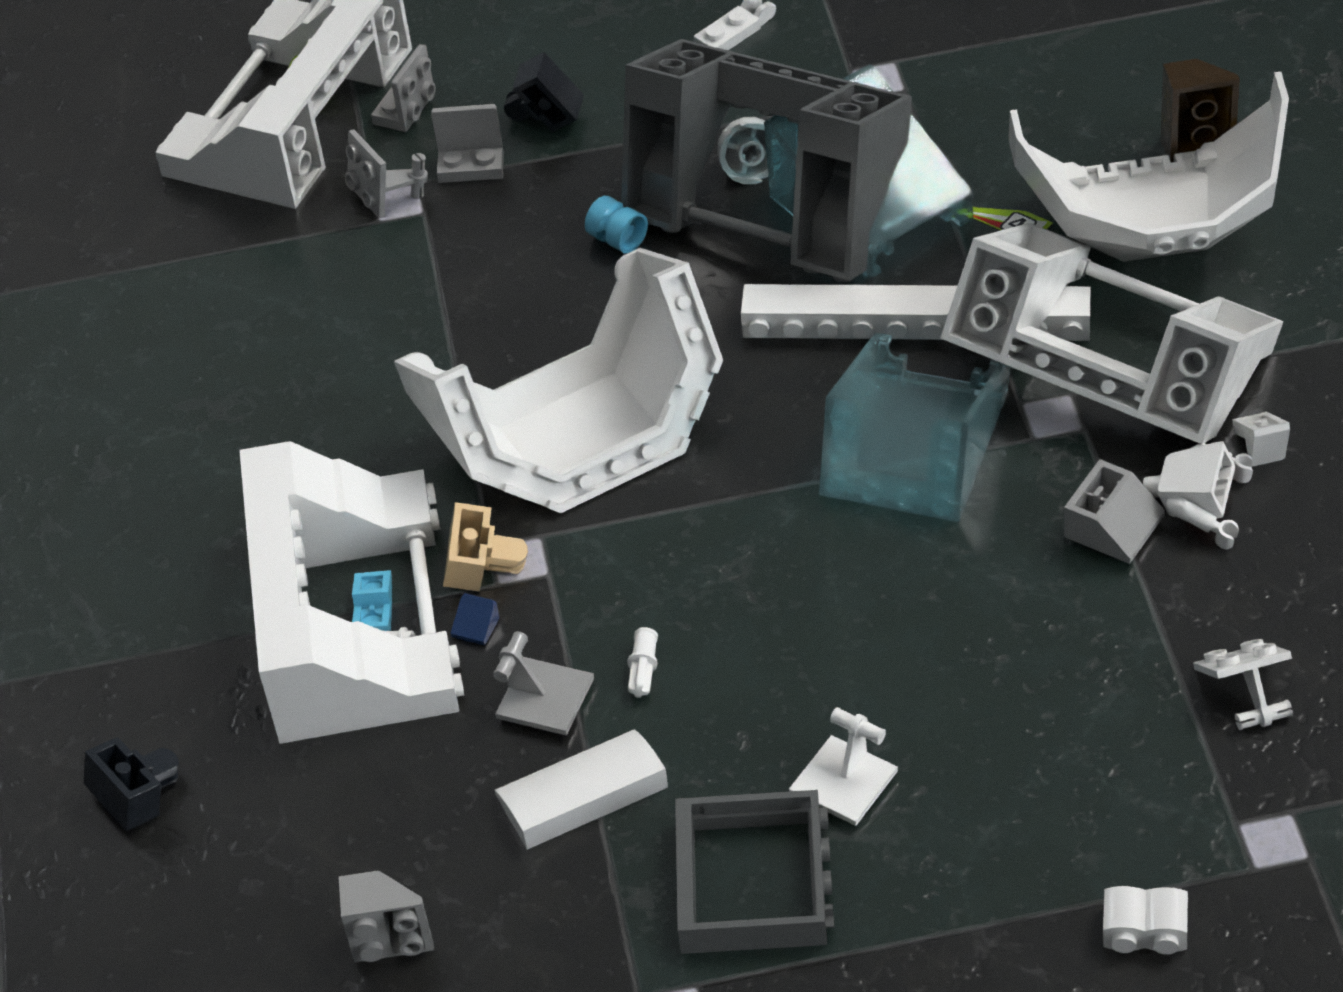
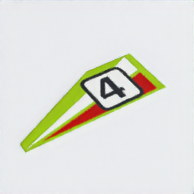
[956,206,1052,230]

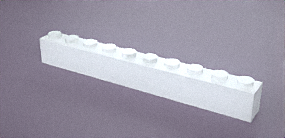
[741,284,1091,341]

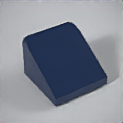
[450,593,500,646]

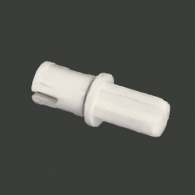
[627,627,658,698]

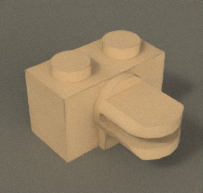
[443,502,528,592]

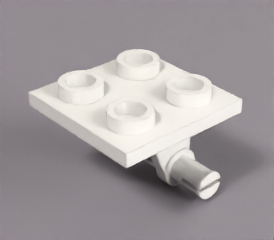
[1193,639,1293,730]
[789,707,898,826]

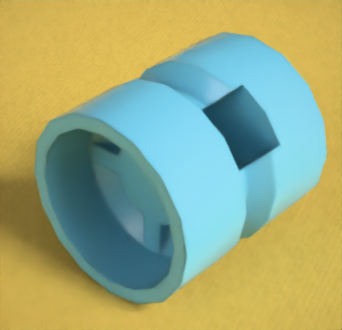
[584,195,648,253]

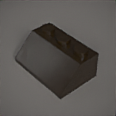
[1160,59,1240,163]

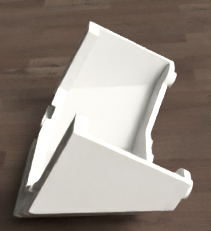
[394,248,723,513]

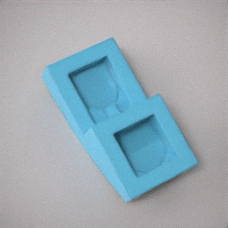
[352,570,392,631]

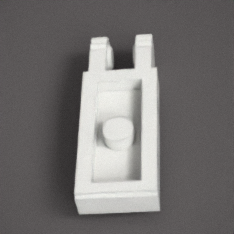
[693,0,776,50]

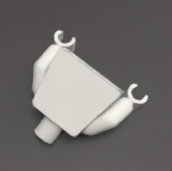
[1143,441,1253,550]

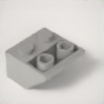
[1064,459,1165,564]
[339,870,434,962]

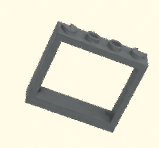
[675,790,834,954]

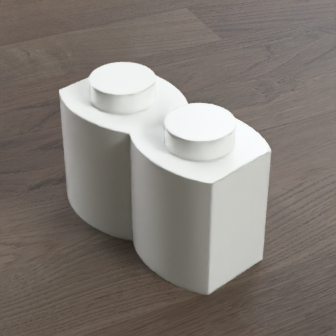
[1103,886,1188,954]

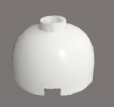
[717,117,784,184]

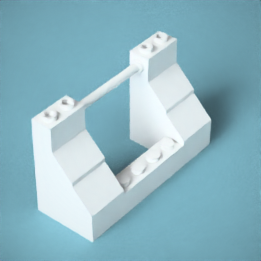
[155,0,412,209]
[940,223,1284,444]
[240,441,464,744]

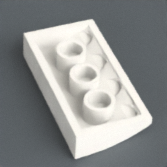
[495,729,668,850]

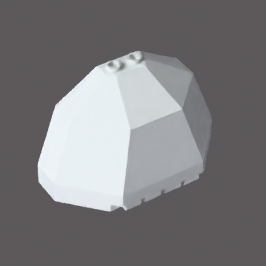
[1008,72,1289,262]

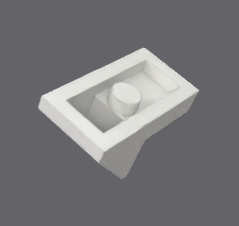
[1232,412,1290,466]

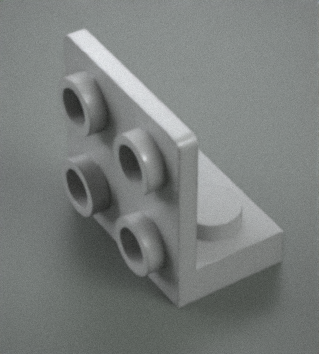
[371,44,436,132]
[431,104,504,183]

